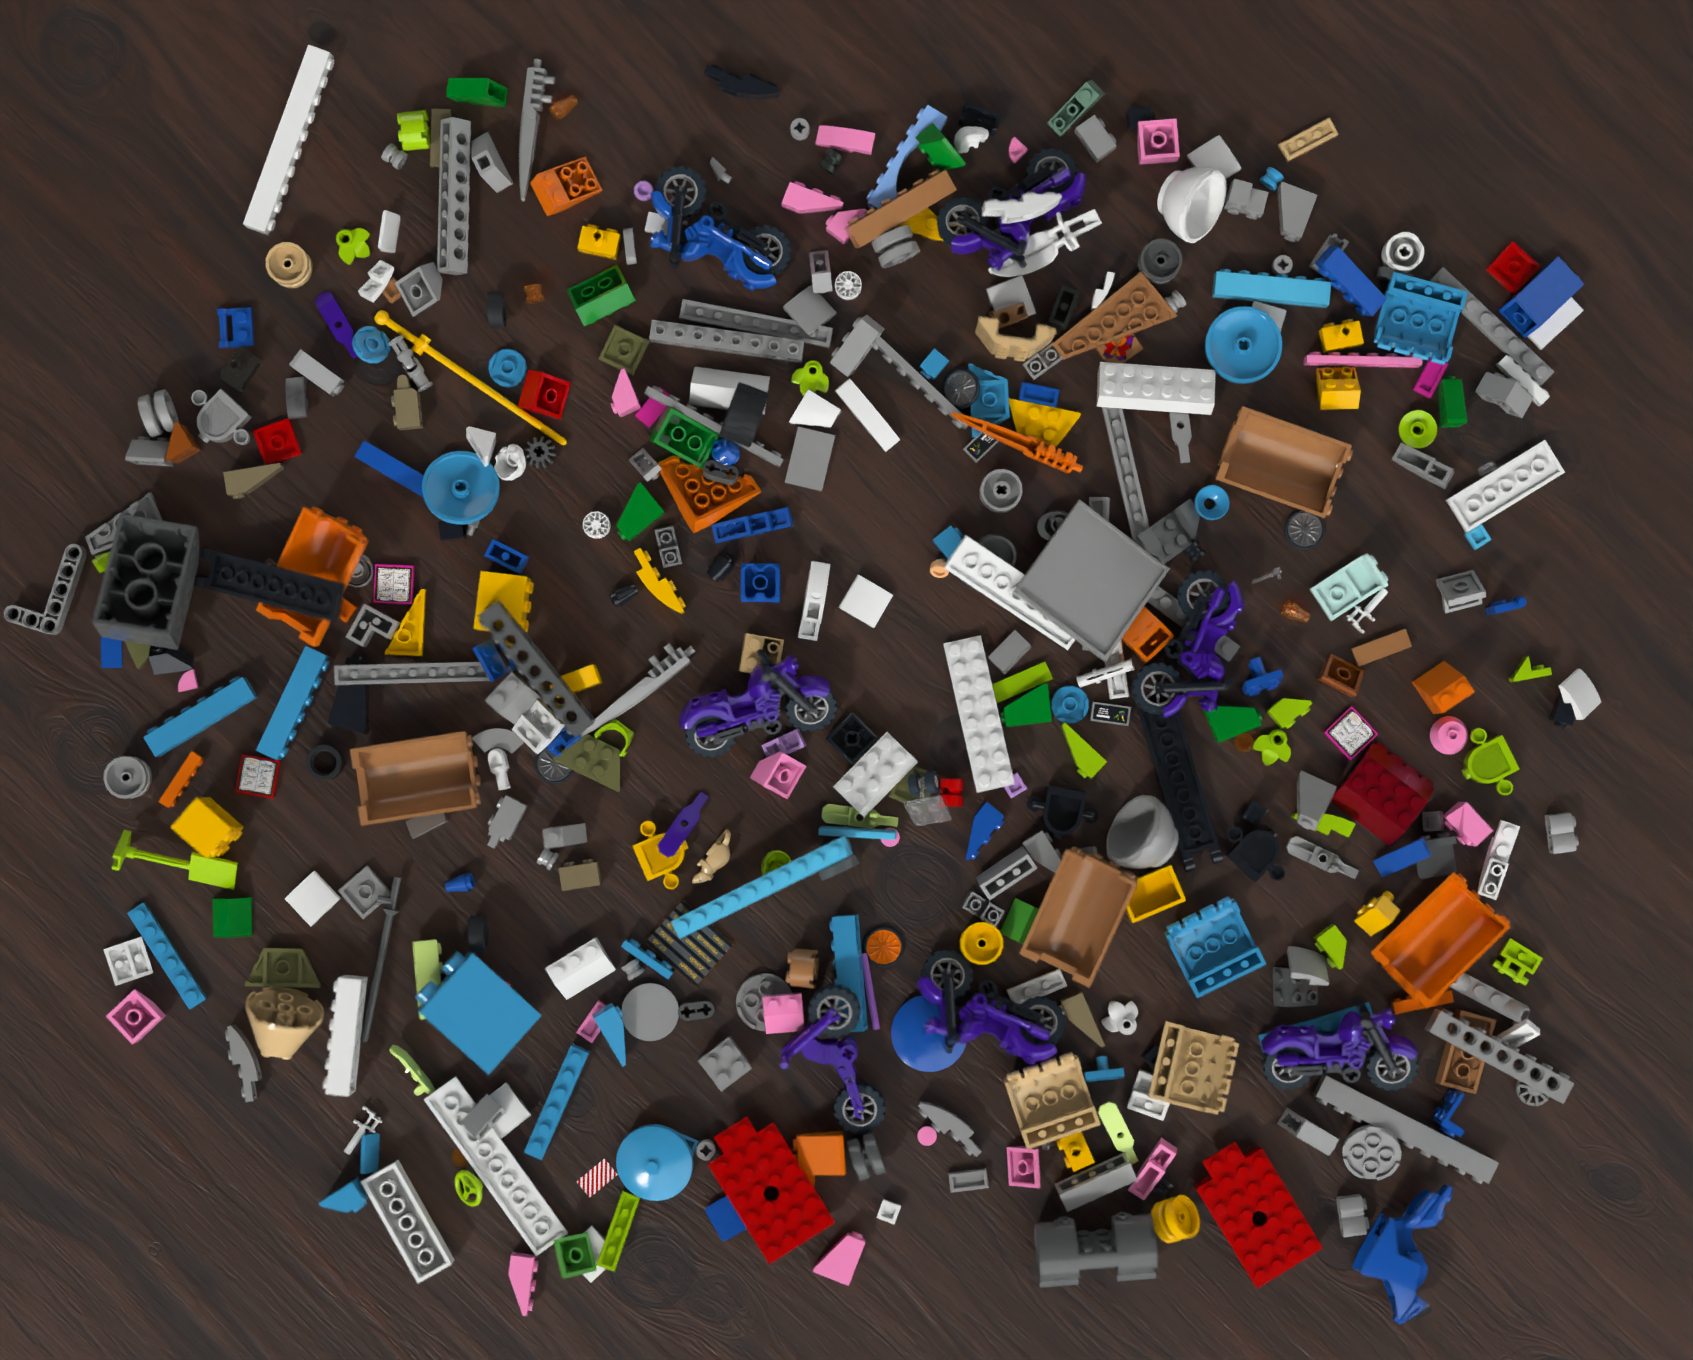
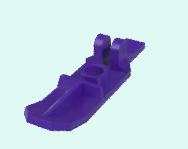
[315,292,357,359]
[658,792,709,857]

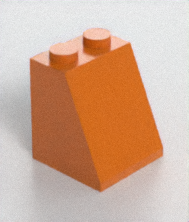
[1412,661,1475,714]
[793,1131,845,1175]

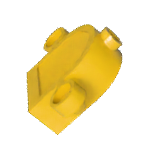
[633,821,689,889]

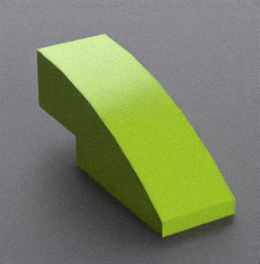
[1291,813,1356,837]

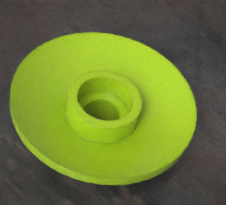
[1399,410,1437,449]

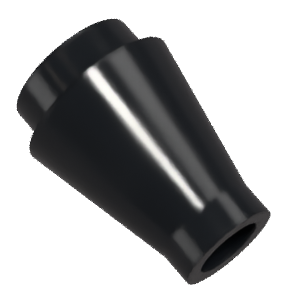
[609,583,639,608]

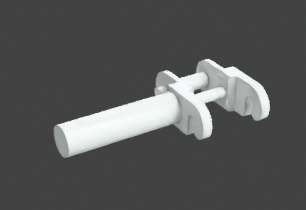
[1346,588,1388,634]
[344,1106,383,1155]

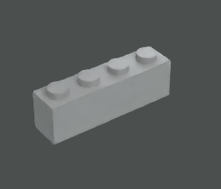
[1055,1152,1137,1212]

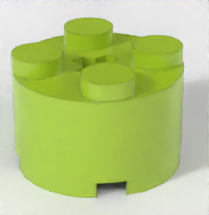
[397,110,431,151]

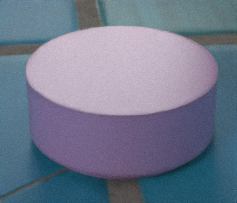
[634,181,653,201]

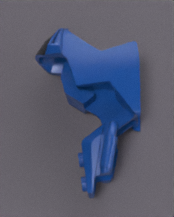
[1352,1184,1452,1324]

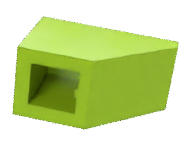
[1266,698,1313,729]
[1313,924,1347,970]

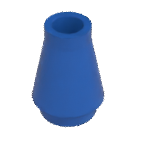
[445,872,475,892]

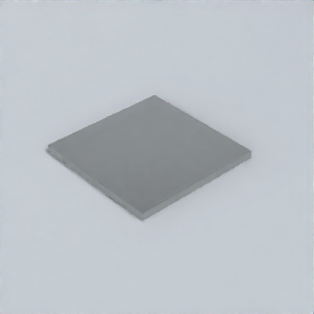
[1013,500,1170,661]

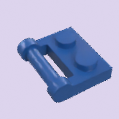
[217,307,254,348]
[473,639,517,682]

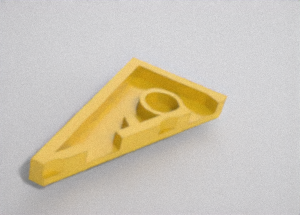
[894,208,943,241]
[385,589,426,656]

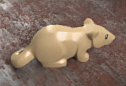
[692,829,731,884]

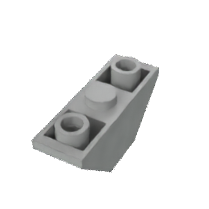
[471,132,513,193]

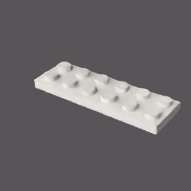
[1446,440,1565,532]

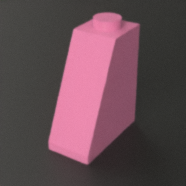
[813,1231,865,1286]

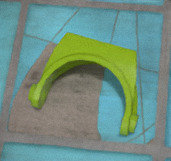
[594,719,634,757]

